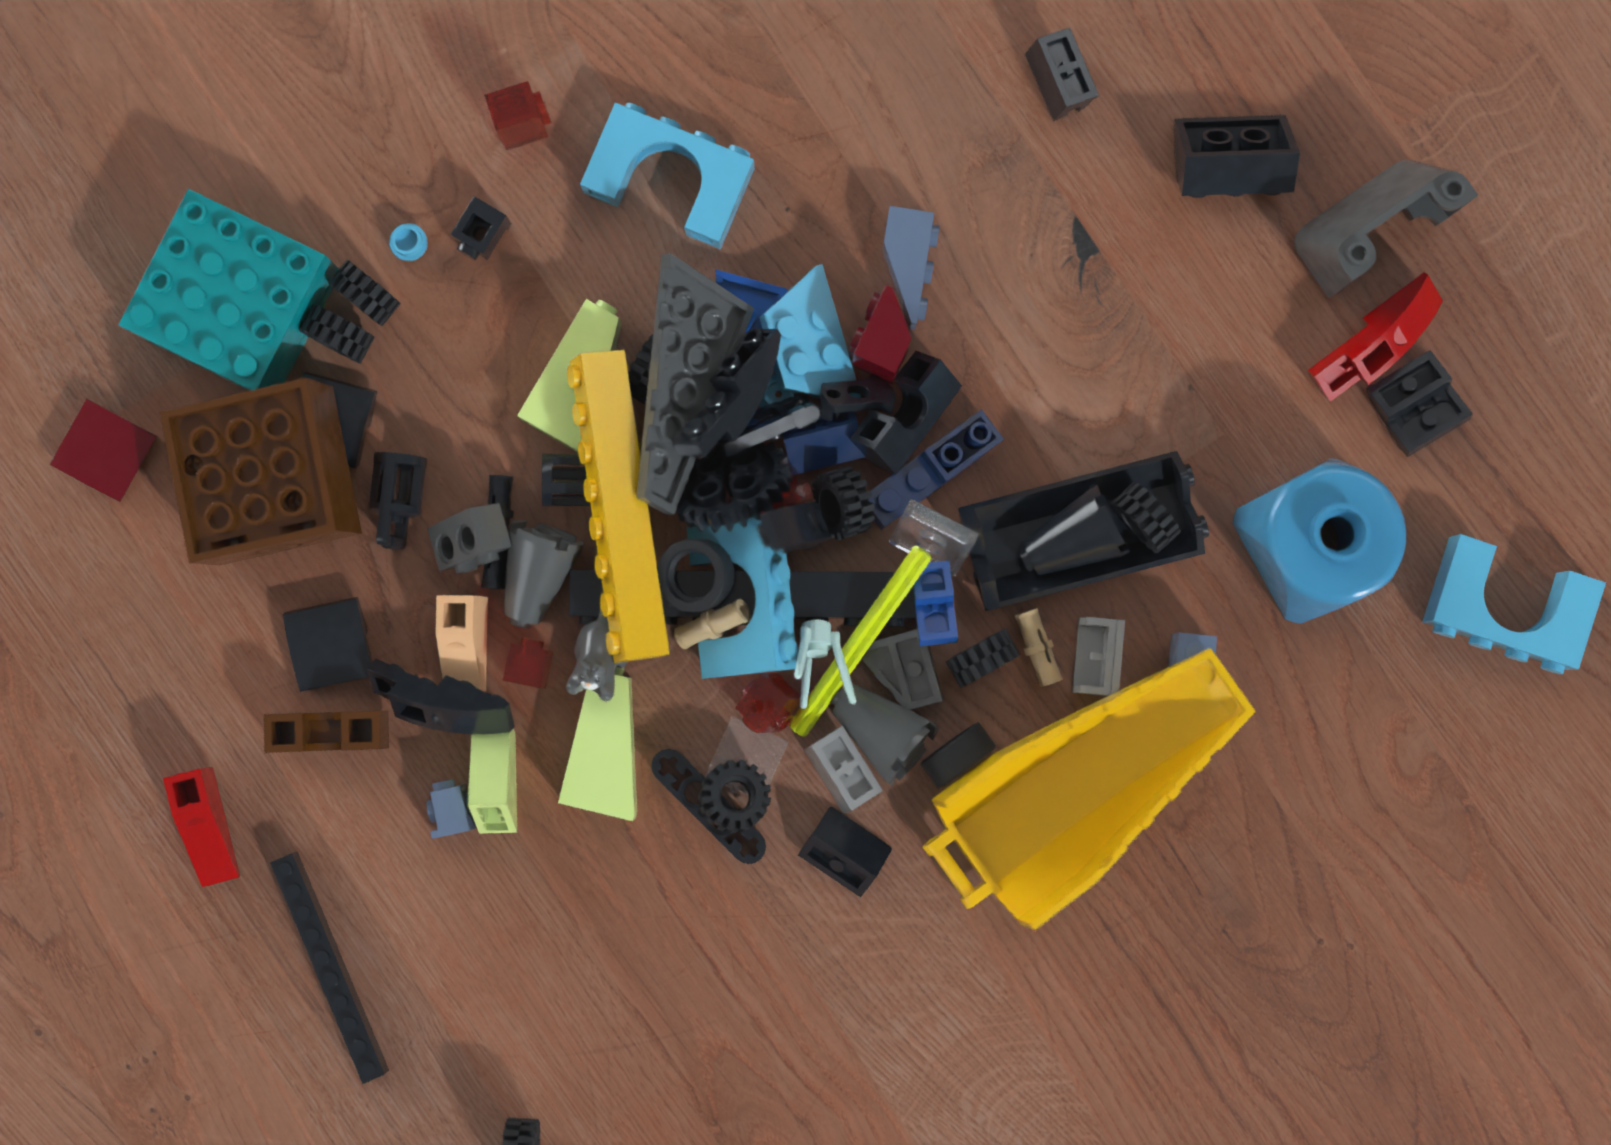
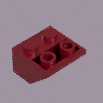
[849,285,912,384]

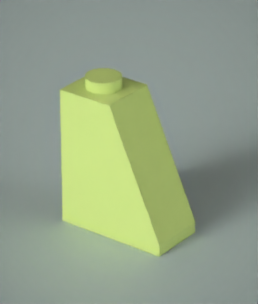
[468,728,517,834]

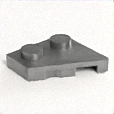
[862,629,944,710]

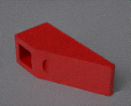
[163,767,240,887]

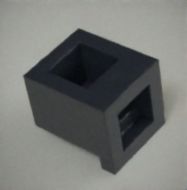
[450,196,511,261]

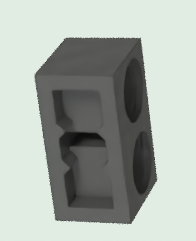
[427,503,512,574]

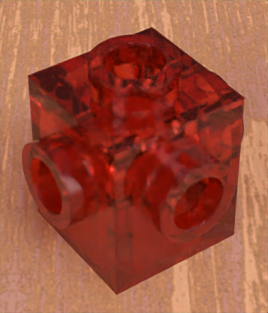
[735,673,801,734]

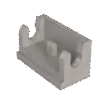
[1072,617,1125,696]
[803,726,883,814]

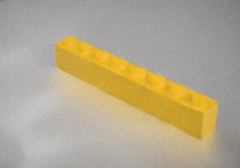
[567,350,670,663]

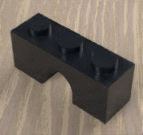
[850,351,962,475]

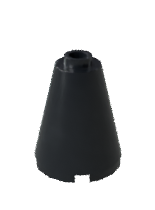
[1019,485,1130,575]

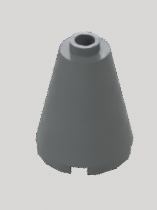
[503,520,584,629]
[832,684,939,786]

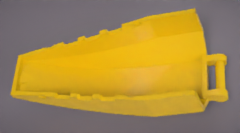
[922,648,1256,930]

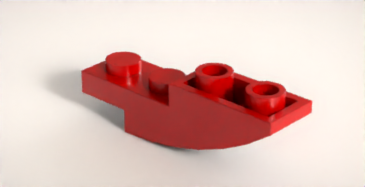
[1308,272,1443,402]

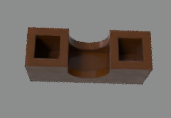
[264,711,389,753]

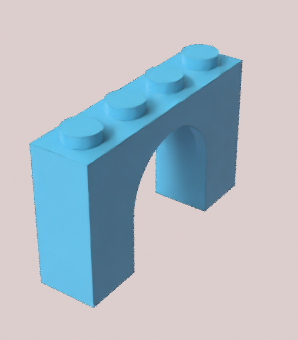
[580,102,755,250]
[687,517,798,679]
[1422,534,1606,674]

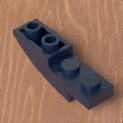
[869,409,1004,530]

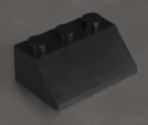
[1174,115,1300,198]

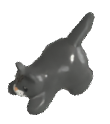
[566,609,628,701]

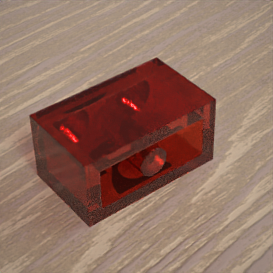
[484,81,552,151]

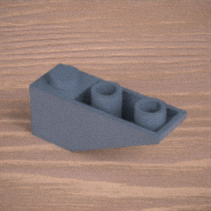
[883,206,940,330]

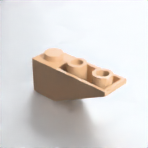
[436,595,488,692]

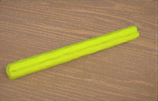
[790,546,931,737]

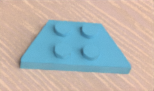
[759,264,862,399]

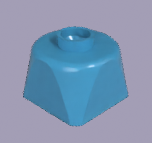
[1232,458,1406,624]

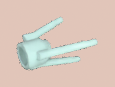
[794,620,856,709]

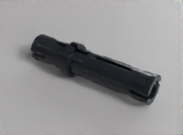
[481,475,514,589]

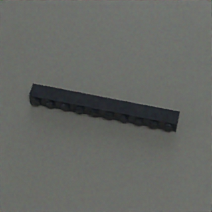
[270,851,389,1084]

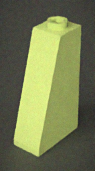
[517,299,622,453]
[558,667,637,821]

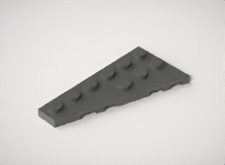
[636,253,755,515]

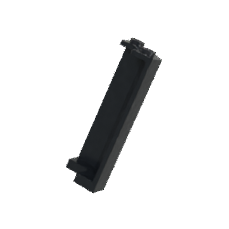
[958,451,1209,611]

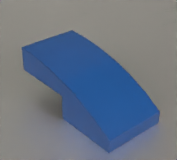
[913,561,958,646]

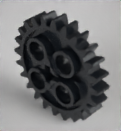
[676,441,793,533]

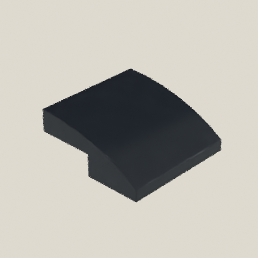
[1366,350,1473,457]
[301,372,377,468]
[283,597,373,692]

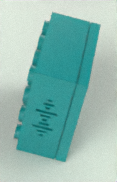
[118,189,340,391]

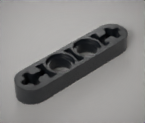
[651,748,766,864]

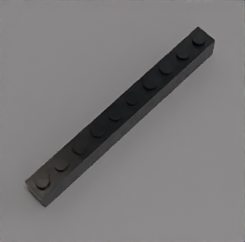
[569,570,916,626]

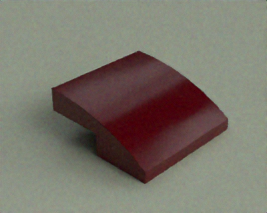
[50,398,157,502]

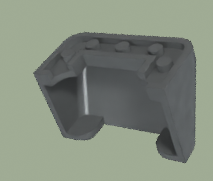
[1294,160,1478,298]

